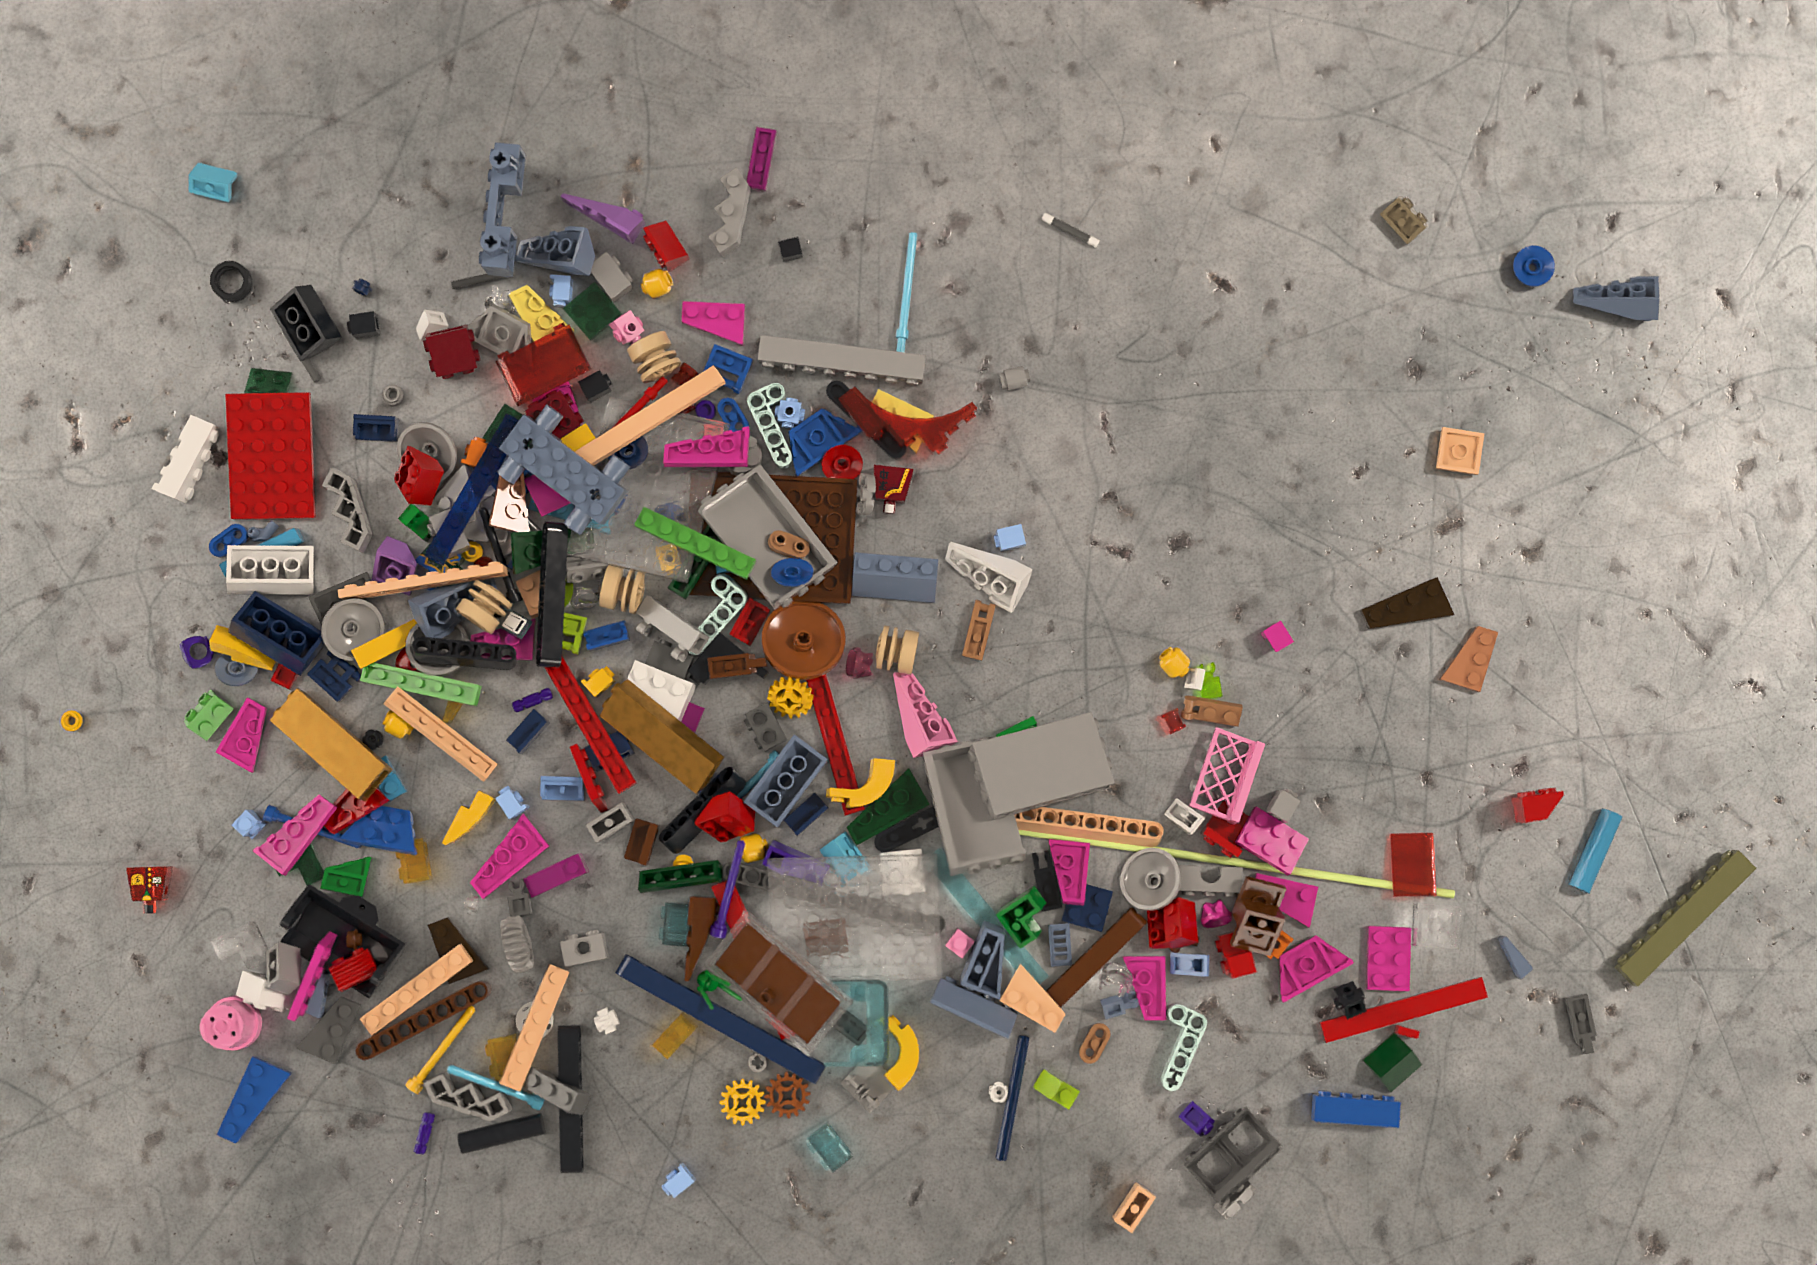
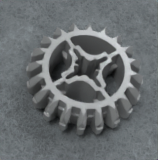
[500,916,534,973]

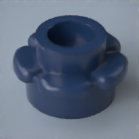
[352,278,372,296]

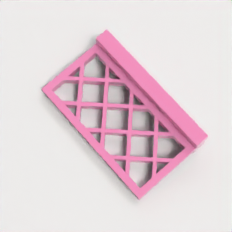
[1189,727,1265,825]

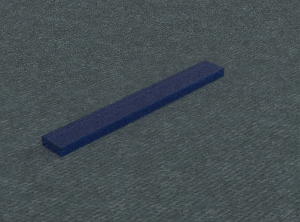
[424,413,519,566]

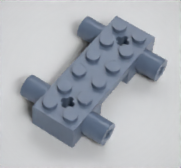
[479,142,526,277]
[497,404,630,535]

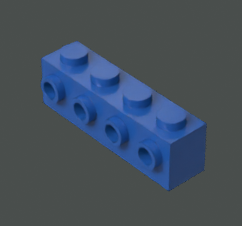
[1311,1090,1401,1128]

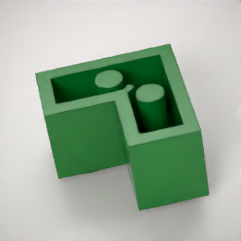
[996,886,1046,949]

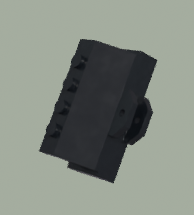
[280,884,406,999]

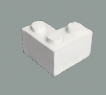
[236,971,300,1012]

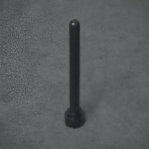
[480,507,523,604]

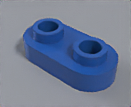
[717,398,749,432]
[209,524,248,558]

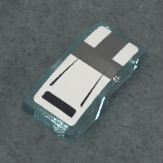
[494,606,533,640]

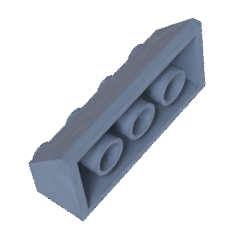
[852,552,938,603]
[744,734,829,827]
[930,976,1018,1039]

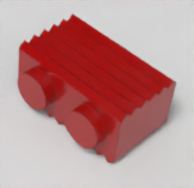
[328,948,378,992]

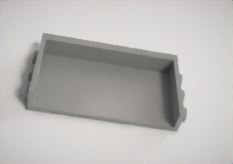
[698,465,837,610]
[968,712,1115,820]
[923,737,1026,876]

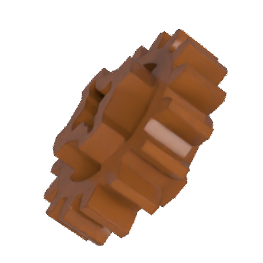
[764,1071,811,1118]

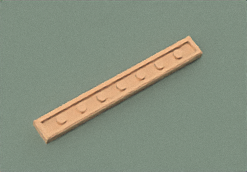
[575,365,726,466]

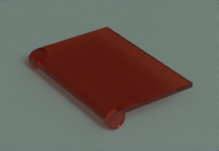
[1390,833,1437,897]

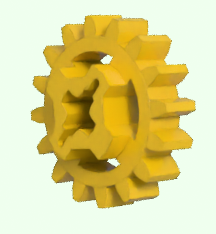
[767,676,814,719]
[720,1078,766,1126]

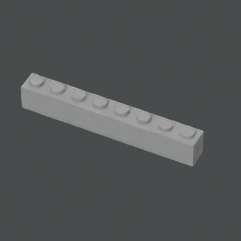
[758,335,926,386]

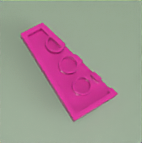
[663,426,750,467]
[470,813,550,899]
[287,932,337,1022]

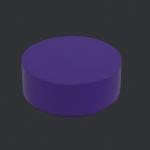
[695,400,716,422]

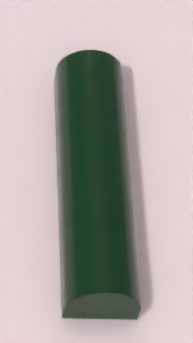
[668,525,722,600]
[638,860,723,893]

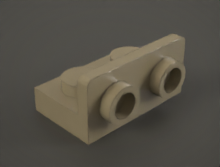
[1380,196,1429,245]

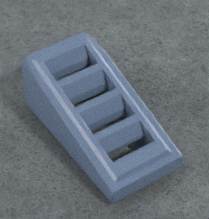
[1047,923,1072,967]
[1498,936,1533,979]
[306,972,330,1018]

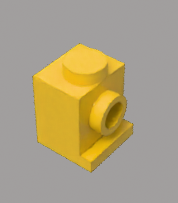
[581,666,616,698]

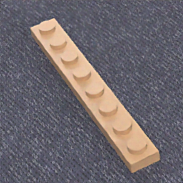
[338,562,508,600]

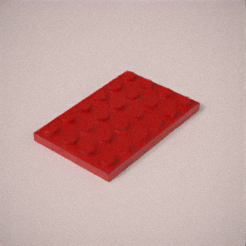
[225,392,316,519]

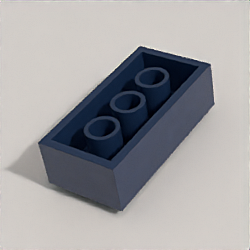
[229,591,324,676]

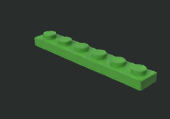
[634,507,756,580]
[360,663,482,706]

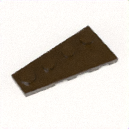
[1360,577,1455,629]

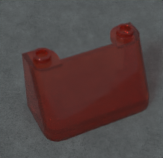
[495,322,593,407]

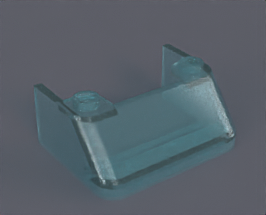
[824,980,889,1066]

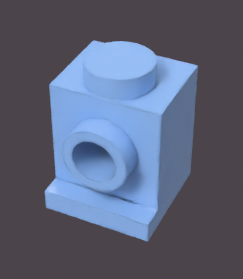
[549,274,573,307]
[495,786,530,819]
[232,810,267,839]
[661,1163,696,1198]

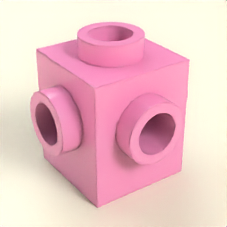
[609,310,645,345]

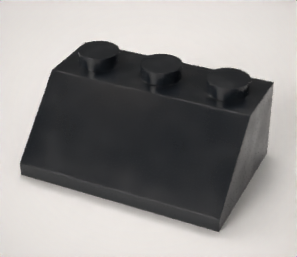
[270,285,342,362]

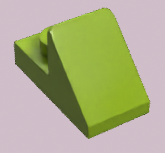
[1033,1069,1080,1110]

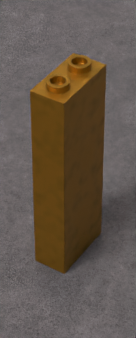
[599,679,725,794]
[270,688,393,802]

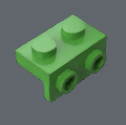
[184,689,234,741]

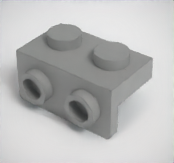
[566,553,609,583]

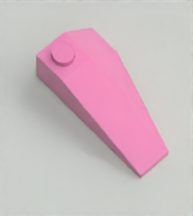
[893,672,958,758]

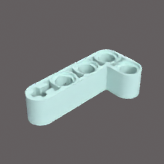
[747,383,793,469]
[689,573,748,655]
[1160,1003,1207,1091]

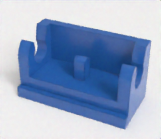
[583,620,630,651]

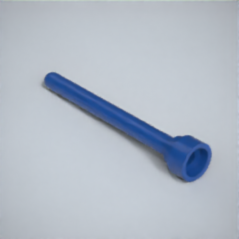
[263,805,361,848]

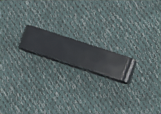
[412,637,517,670]
[659,767,746,854]

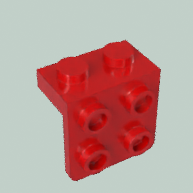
[1200,801,1249,859]

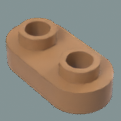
[768,530,810,559]
[1079,1023,1111,1064]

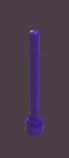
[709,840,745,938]

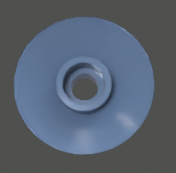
[215,654,258,686]

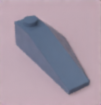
[515,226,595,276]
[1573,276,1660,321]
[408,578,497,638]

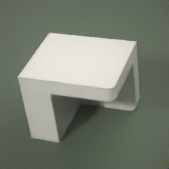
[416,309,448,342]

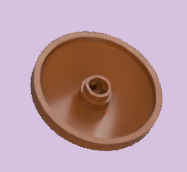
[762,601,846,680]

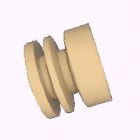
[627,331,682,383]
[599,564,645,614]
[455,580,512,634]
[875,625,919,675]

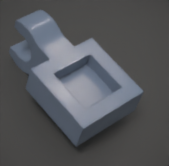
[1100,990,1139,1020]

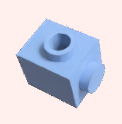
[993,524,1026,552]

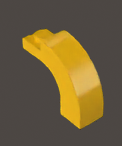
[826,758,895,808]
[880,1014,919,1091]

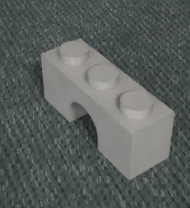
[1179,865,1243,897]

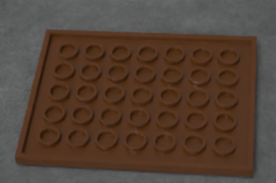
[686,470,858,604]

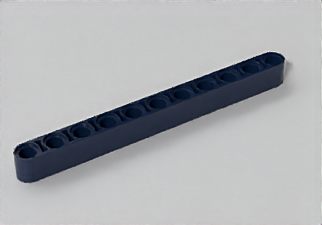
[615,954,826,1084]

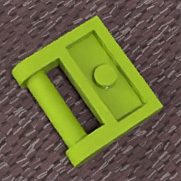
[562,612,587,655]

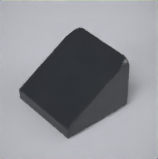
[778,237,803,262]

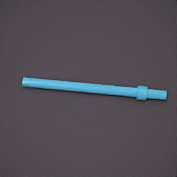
[896,232,917,353]

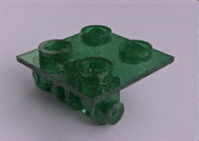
[244,368,292,393]

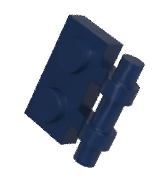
[307,651,361,702]

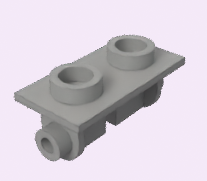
[1213,1181,1256,1220]

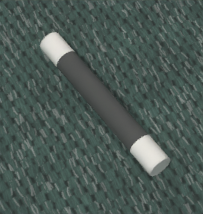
[1042,213,1100,248]

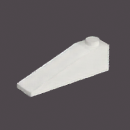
[945,542,1033,613]

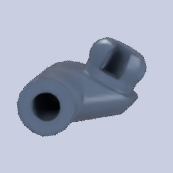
[247,520,279,541]

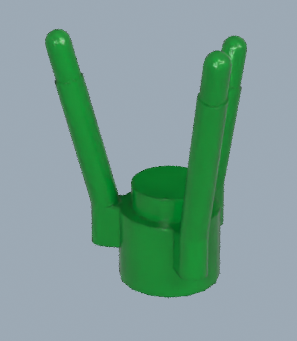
[697,970,742,1010]

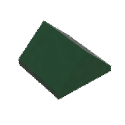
[1363,1032,1422,1092]

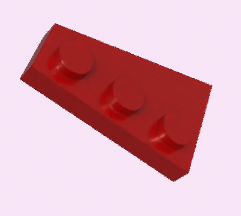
[570,743,609,814]
[324,788,390,835]

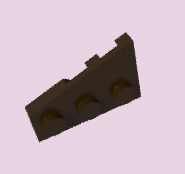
[428,917,490,984]

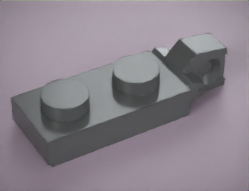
[1565,994,1597,1054]

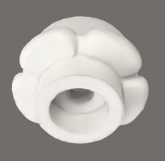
[988,1082,1009,1103]

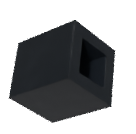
[347,311,381,339]
[578,370,612,403]

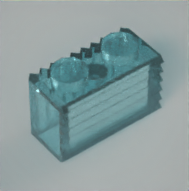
[659,902,690,947]
[807,1121,853,1172]

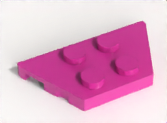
[1279,935,1354,1003]

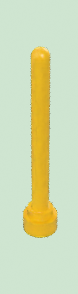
[405,1006,475,1095]

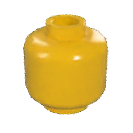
[641,268,673,298]
[1159,647,1190,678]
[382,710,414,739]
[736,833,768,863]

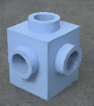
[774,398,805,429]

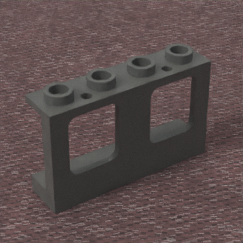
[1184,1107,1283,1205]

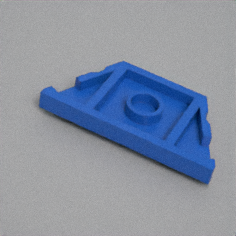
[788,408,862,477]
[340,806,417,855]

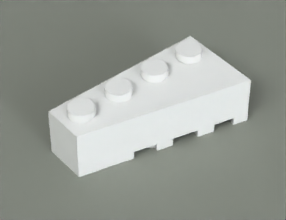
[152,415,219,503]

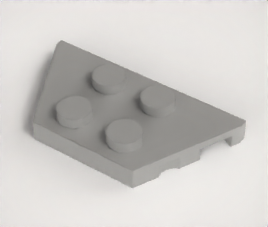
[468,305,533,370]
[435,465,490,542]

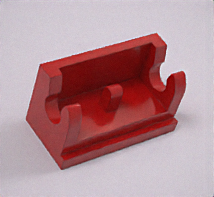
[729,597,770,647]

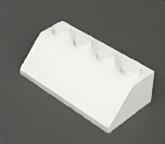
[226,545,314,595]

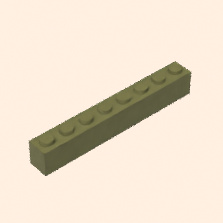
[1614,850,1757,987]

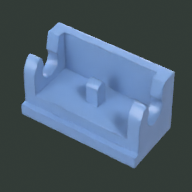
[540,776,585,801]

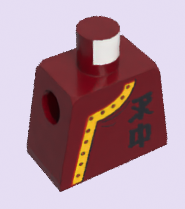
[874,465,913,514]

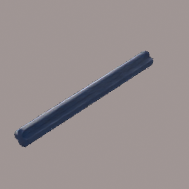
[996,1035,1030,1161]

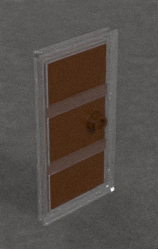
[703,910,854,1057]

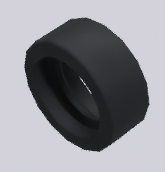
[210,261,252,302]

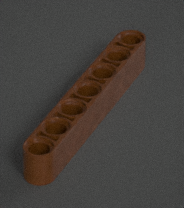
[1045,906,1147,1008]
[355,980,491,1060]

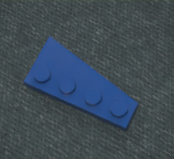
[217,1056,292,1144]

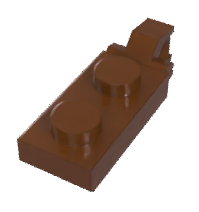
[707,653,767,679]

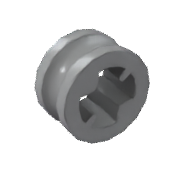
[748,1053,768,1072]

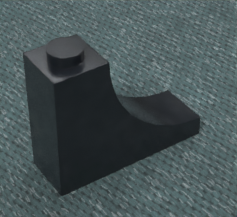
[688,632,769,685]

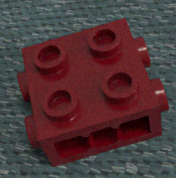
[423,324,481,379]
[524,390,584,439]

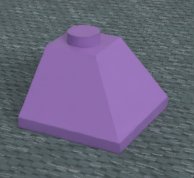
[371,536,417,596]

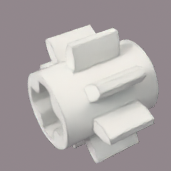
[594,1007,620,1035]

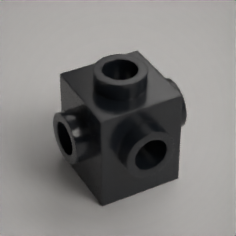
[1333,981,1367,1020]

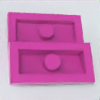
[524,474,571,517]

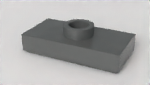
[826,1005,872,1047]

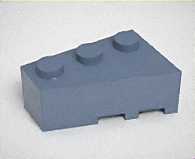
[960,920,1004,999]

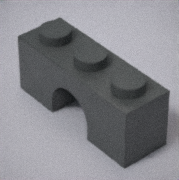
[522,1067,591,1115]

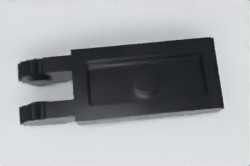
[1032,850,1062,912]

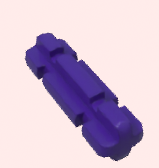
[512,688,553,712]
[413,1112,435,1155]

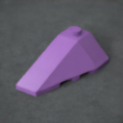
[561,193,646,244]

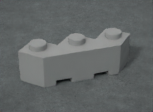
[709,167,751,257]
[322,467,373,554]
[424,1072,513,1122]

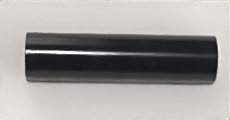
[457,1113,546,1154]

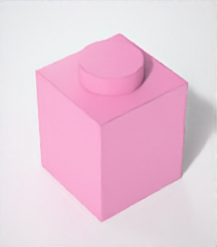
[945,928,975,959]

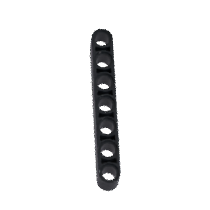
[536,522,568,668]
[557,1025,584,1173]

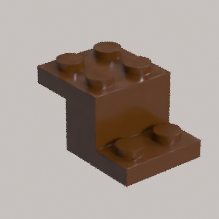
[1230,876,1287,956]

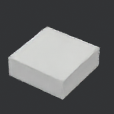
[1184,667,1205,690]

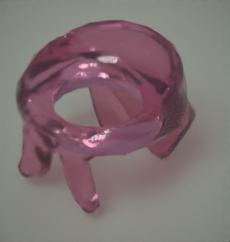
[846,647,873,679]

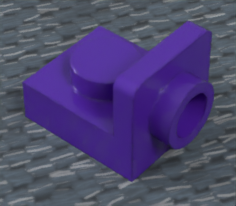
[1178,1101,1215,1137]

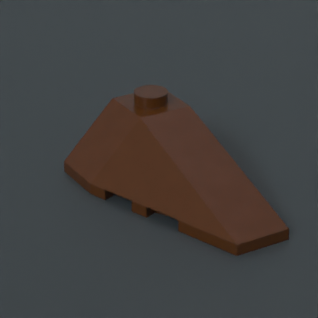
[684,896,720,981]

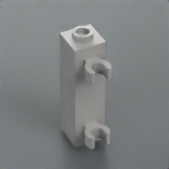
[636,595,710,662]

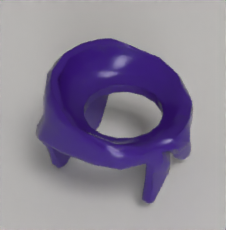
[179,636,214,669]

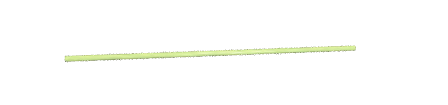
[1019,830,1455,898]

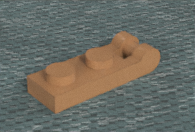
[962,600,996,661]
[1181,696,1243,727]

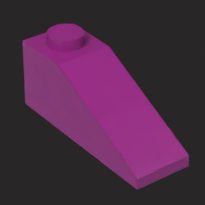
[523,853,589,898]

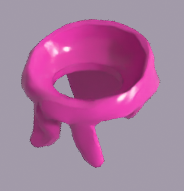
[1200,899,1232,928]

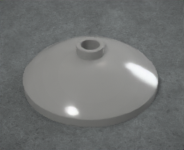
[397,422,457,481]
[321,598,384,661]
[406,624,469,676]
[1120,848,1181,911]

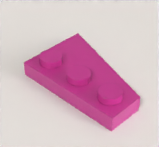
[682,301,745,346]
[469,619,536,661]
[215,697,267,773]
[1048,839,1090,906]
[1255,873,1318,928]
[1123,956,1167,1020]

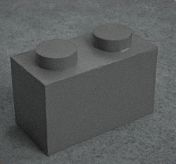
[645,639,695,680]

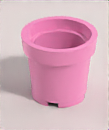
[200,995,262,1050]

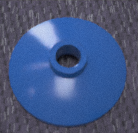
[1513,245,1555,287]
[771,558,814,586]

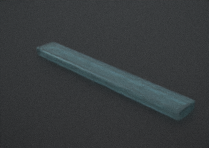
[924,848,1049,985]

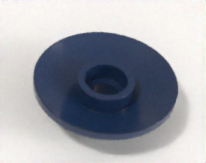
[608,436,649,470]

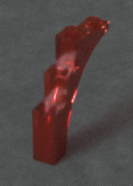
[838,386,977,456]

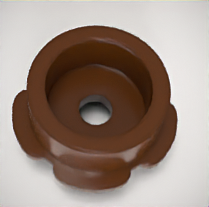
[347,929,362,950]

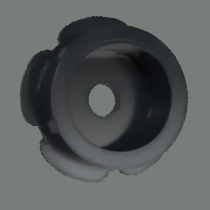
[362,729,383,750]

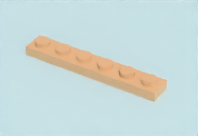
[384,687,498,782]
[360,944,473,1036]
[499,964,569,1092]

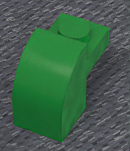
[398,504,431,542]

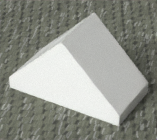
[1164,798,1205,835]

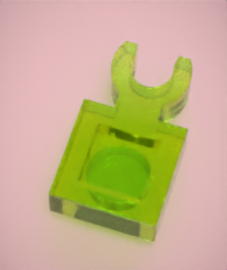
[1199,662,1223,699]

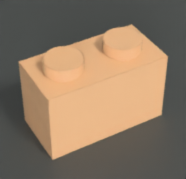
[1112,1182,1156,1233]

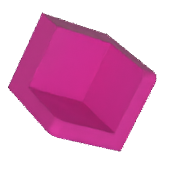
[1261,621,1294,652]

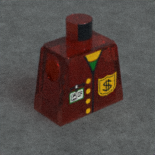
[126,866,173,914]

